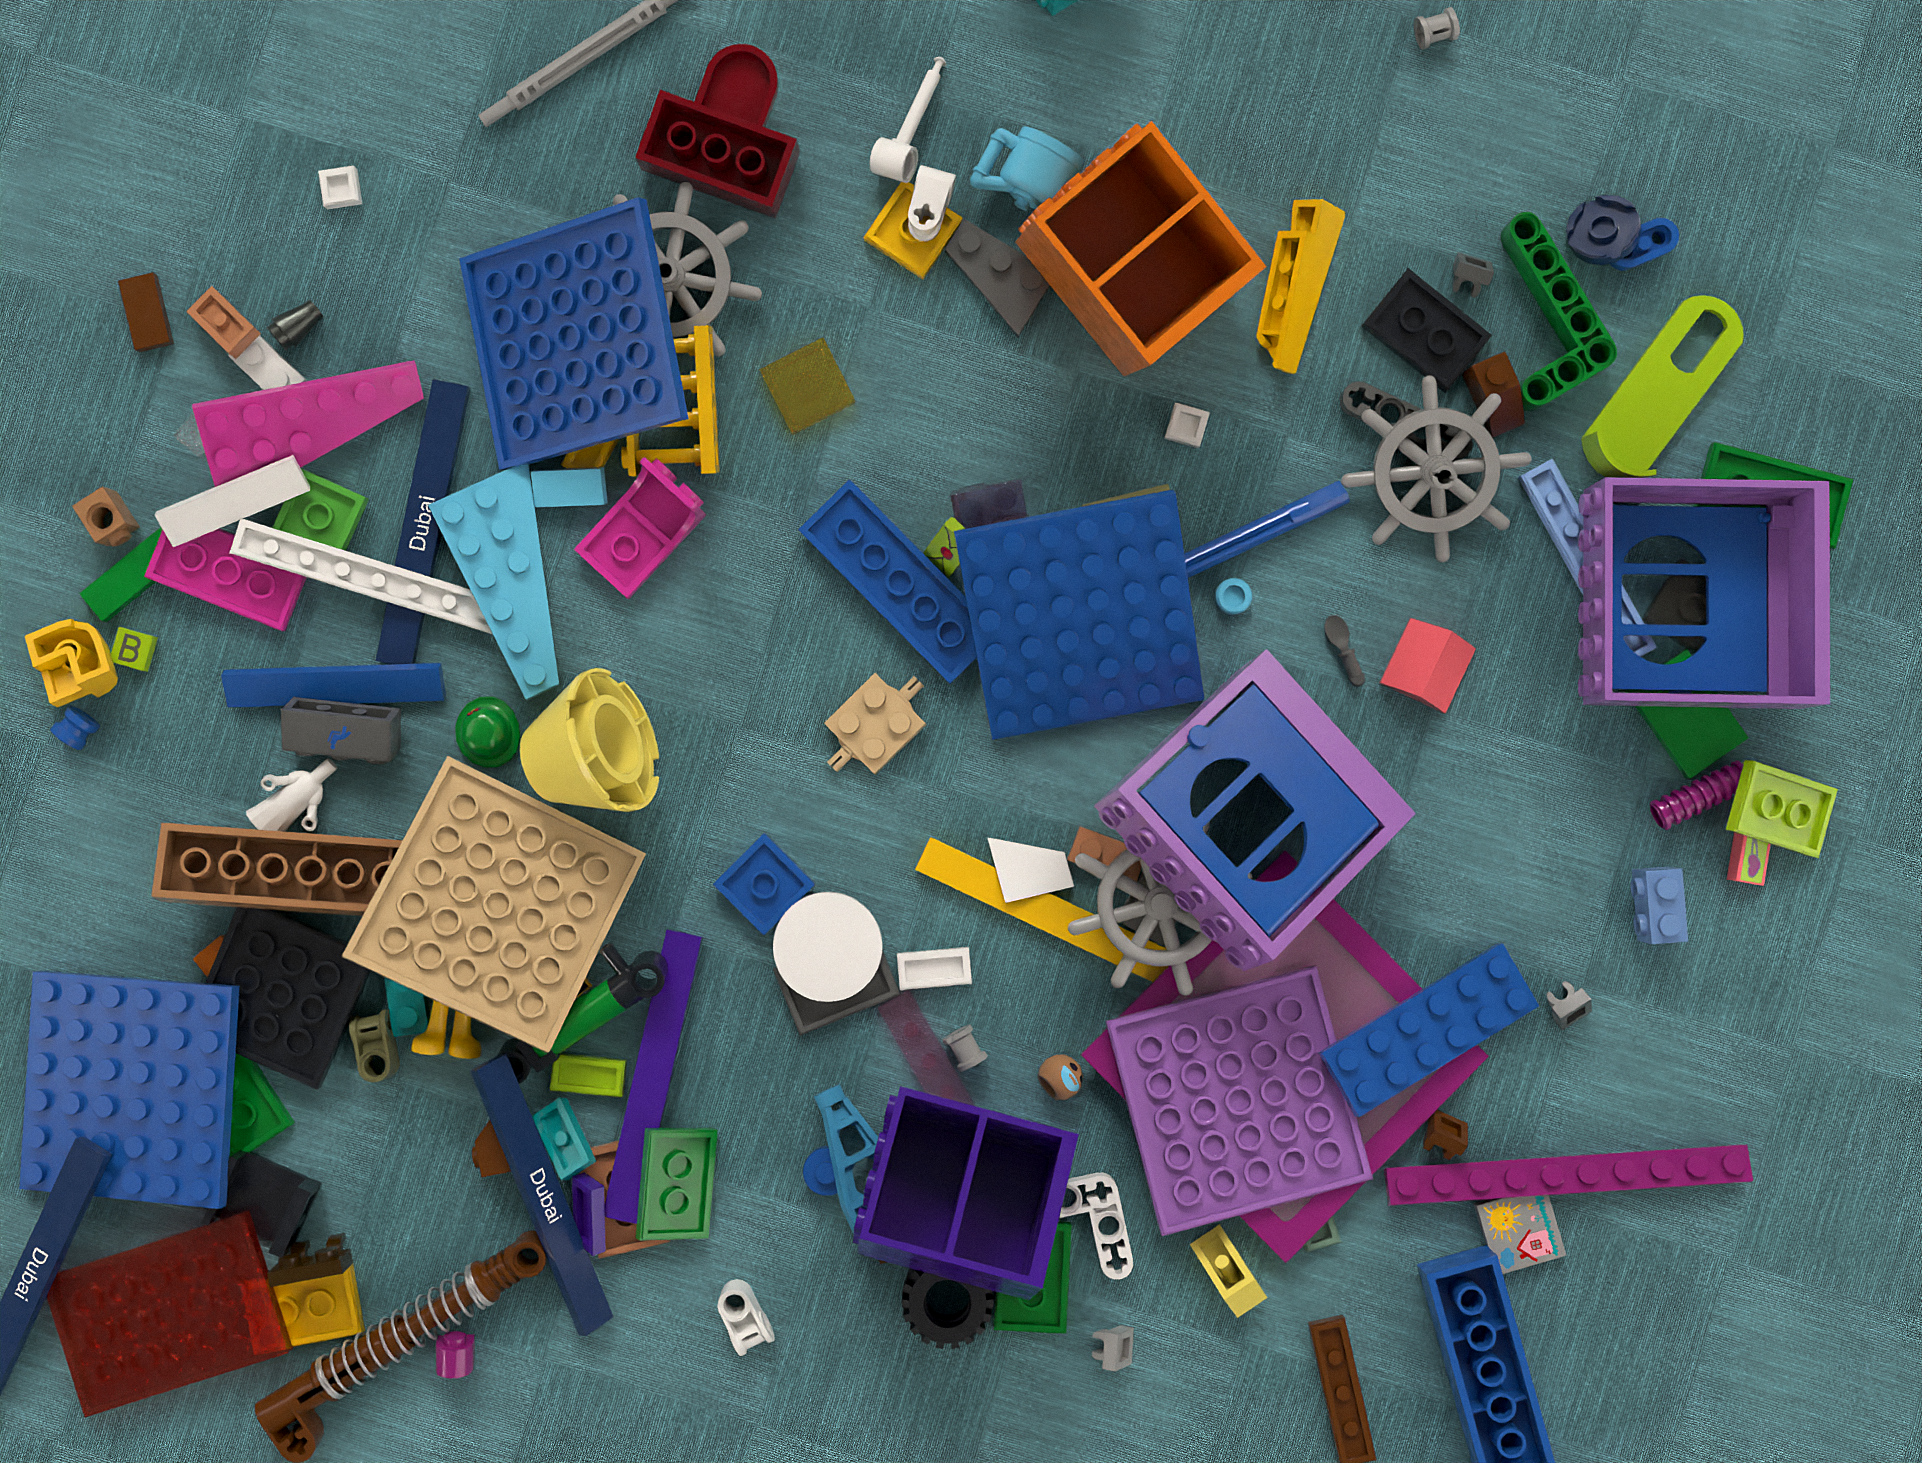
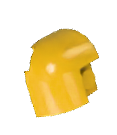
[25,619,118,708]

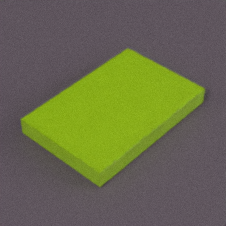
[1726,760,1838,858]

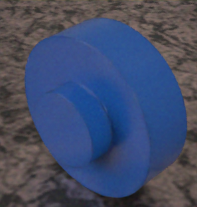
[803,1146,838,1196]

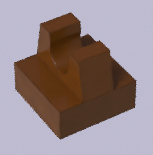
[1423,1110,1468,1160]

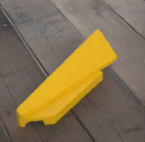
[1256,199,1345,374]

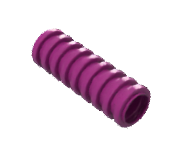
[1650,760,1744,830]

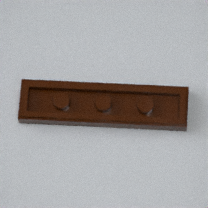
[1308,1314,1377,1463]

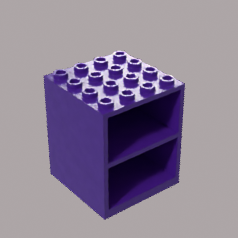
[853,1086,1079,1300]

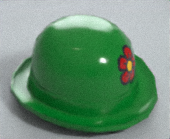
[455,696,521,768]

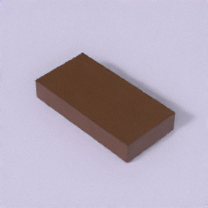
[118,272,174,353]

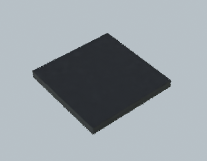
[205,907,371,1089]

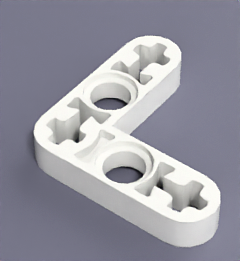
[1059,1172,1133,1279]

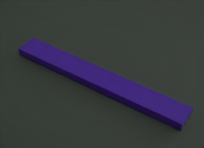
[605,929,703,1224]

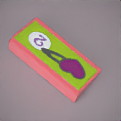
[1726,833,1771,886]

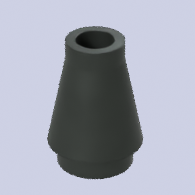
[267,300,324,350]

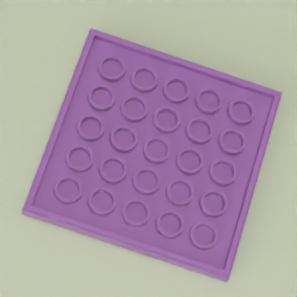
[1105,965,1373,1236]

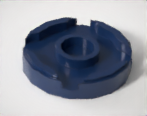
[1566,195,1642,265]

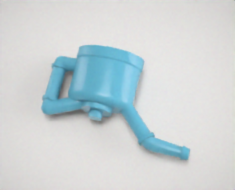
[970,126,1085,211]

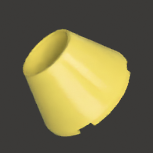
[520,668,659,812]

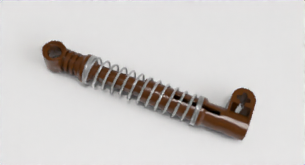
[255,1230,547,1463]

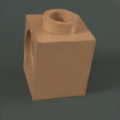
[72,486,140,547]

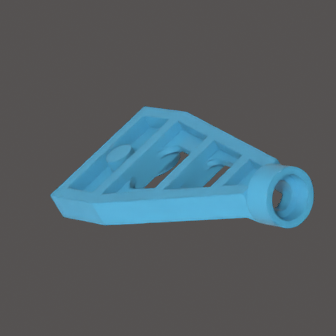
[814,1084,878,1233]

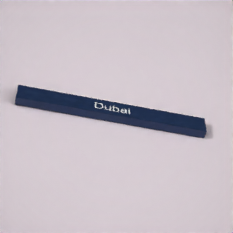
[375,379,471,664]
[470,1054,614,1336]
[0,1136,112,1396]

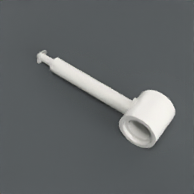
[870,57,947,183]

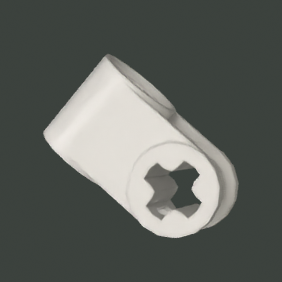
[908,165,956,241]
[718,1279,775,1356]

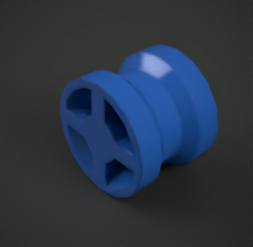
[50,705,100,750]

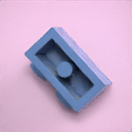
[1630,866,1688,944]

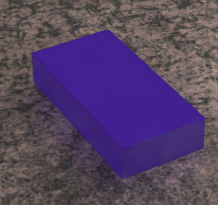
[572,1172,606,1256]

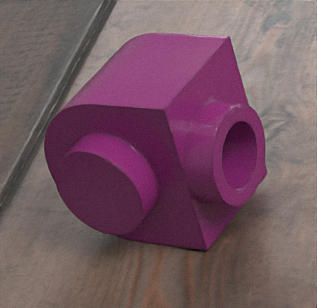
[436,1331,475,1378]

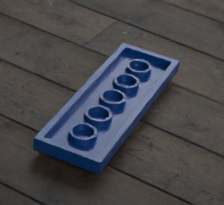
[798,479,977,684]
[1318,943,1539,1117]

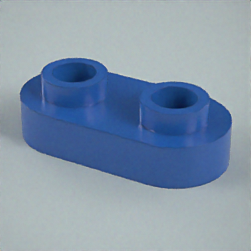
[1609,218,1679,271]

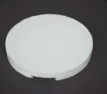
[773,892,883,1002]

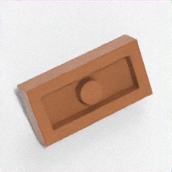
[186,286,261,359]
[1067,826,1142,882]

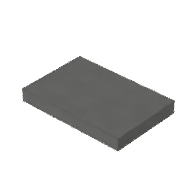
[773,949,901,1036]

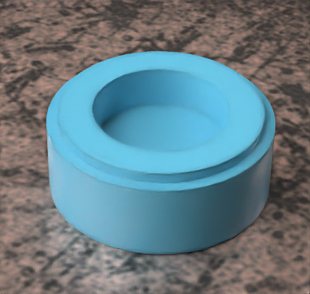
[1215,578,1252,615]

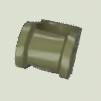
[349,1009,400,1082]

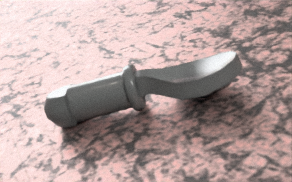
[1324,615,1365,687]

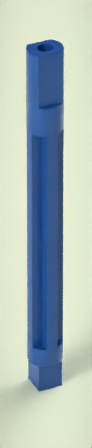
[1184,481,1350,578]

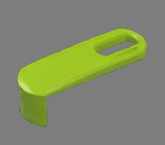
[1581,295,1744,478]

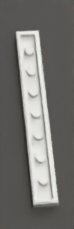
[230,518,492,634]

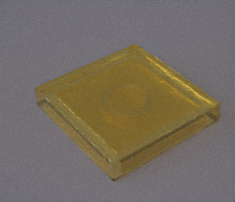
[759,337,856,435]

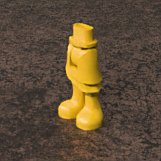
[411,1000,482,1059]

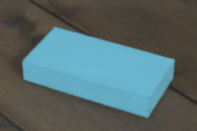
[531,467,608,507]

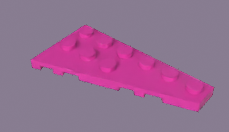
[192,360,424,487]

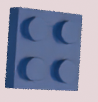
[713,833,816,936]

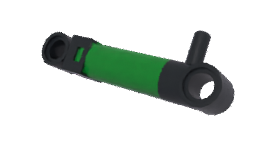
[498,943,668,1084]

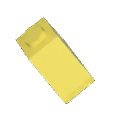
[1190,1224,1268,1318]

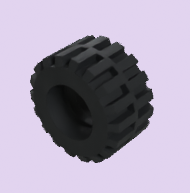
[902,1268,993,1349]

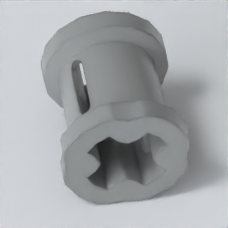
[1414,7,1460,50]
[942,1024,988,1072]

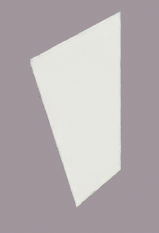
[987,837,1074,903]

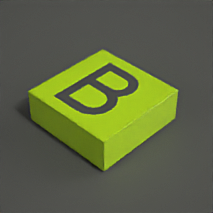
[111,627,158,672]

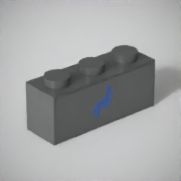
[281,697,401,764]

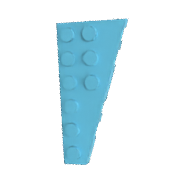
[428,464,559,701]

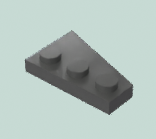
[945,219,1050,338]

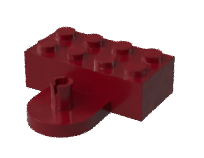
[635,44,800,219]

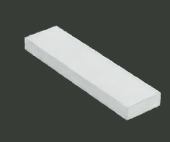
[155,455,310,547]

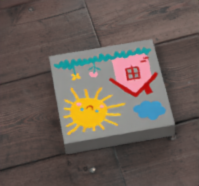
[1473,1195,1566,1274]

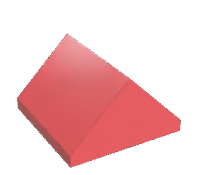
[1379,618,1476,714]

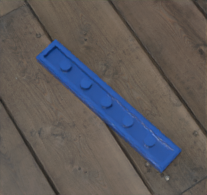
[221,663,446,708]

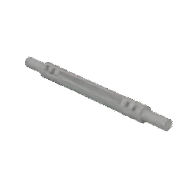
[478,0,678,128]

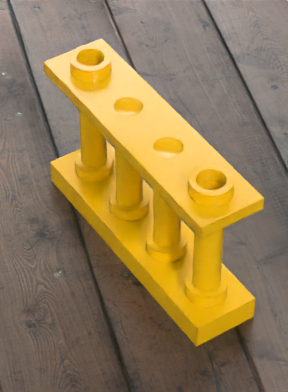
[621,325,720,476]

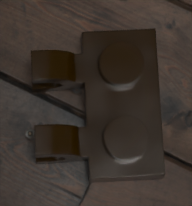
[267,1233,353,1287]

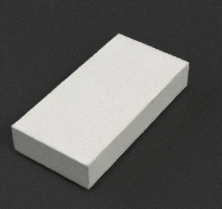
[897,947,972,990]

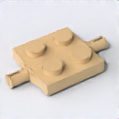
[824,673,927,775]

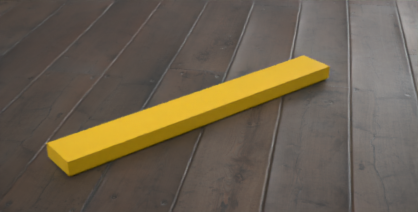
[915,837,1168,982]

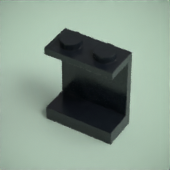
[201,1150,322,1258]

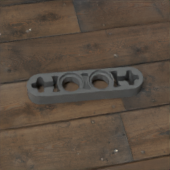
[1339,381,1473,461]

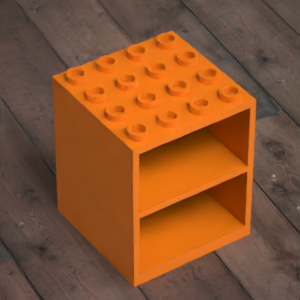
[1015,121,1267,376]

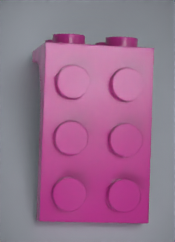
[574,457,707,599]

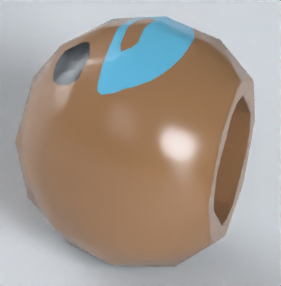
[1038,1054,1084,1100]

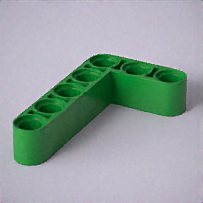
[1501,212,1617,411]

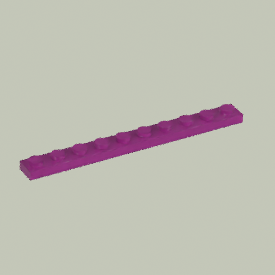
[1384,1144,1753,1206]

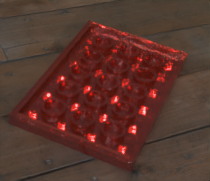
[47,1210,293,1417]

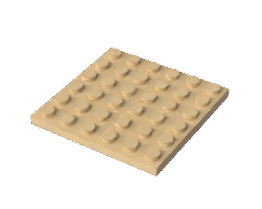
[342,756,646,1053]

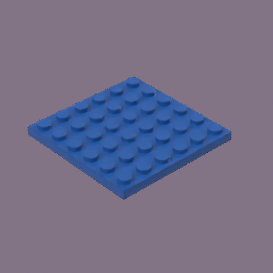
[459,197,689,470]
[954,490,1205,740]
[19,970,240,1209]

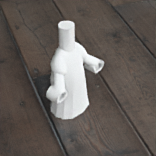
[246,758,338,832]

